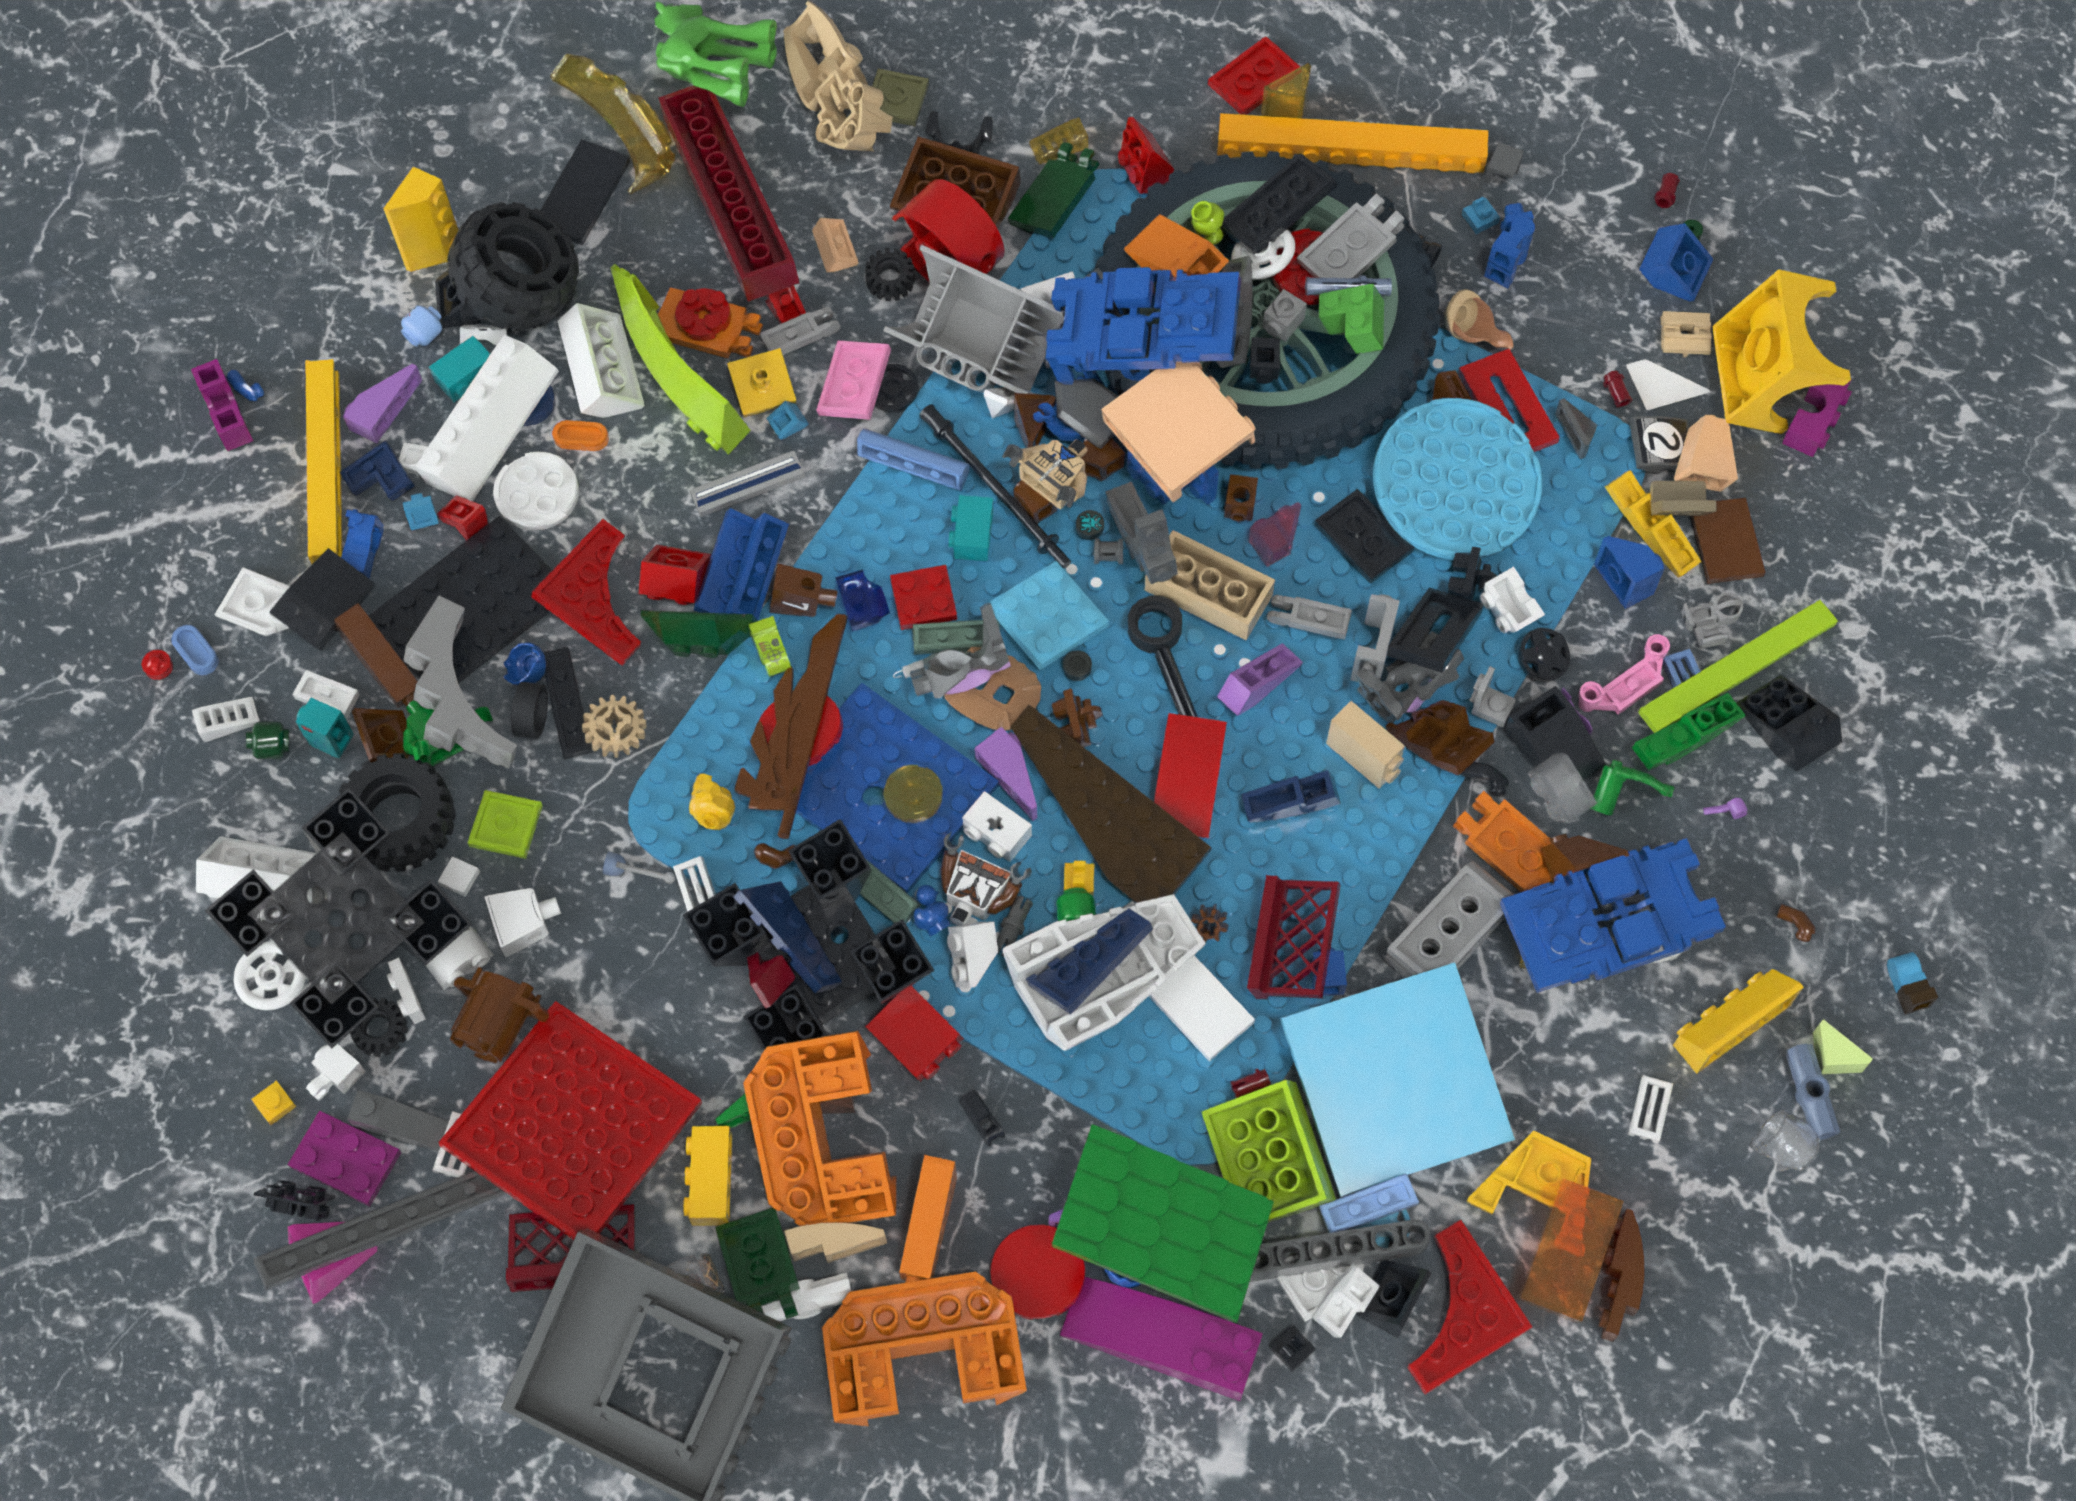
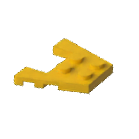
[1467,1131,1591,1257]

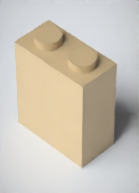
[1326,701,1405,789]

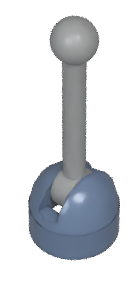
[603,851,675,884]

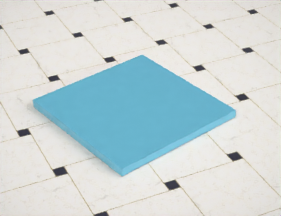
[1280,962,1515,1197]

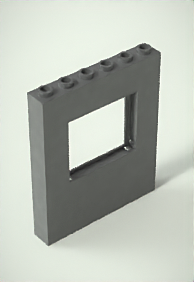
[500,1229,792,1501]

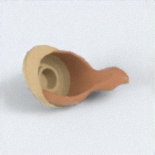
[1443,289,1513,350]

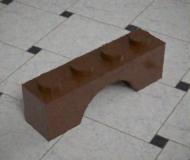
[1013,438,1125,524]

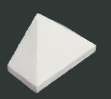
[984,387,1035,419]

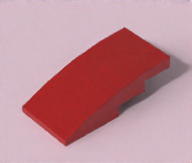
[1154,713,1227,838]

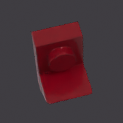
[747,952,795,1009]

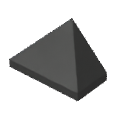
[1555,398,1598,459]

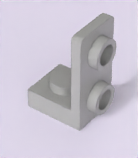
[1470,666,1516,727]

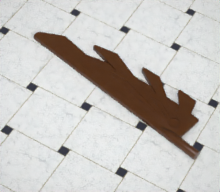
[734,614,848,839]

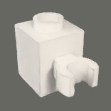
[306,1044,366,1101]

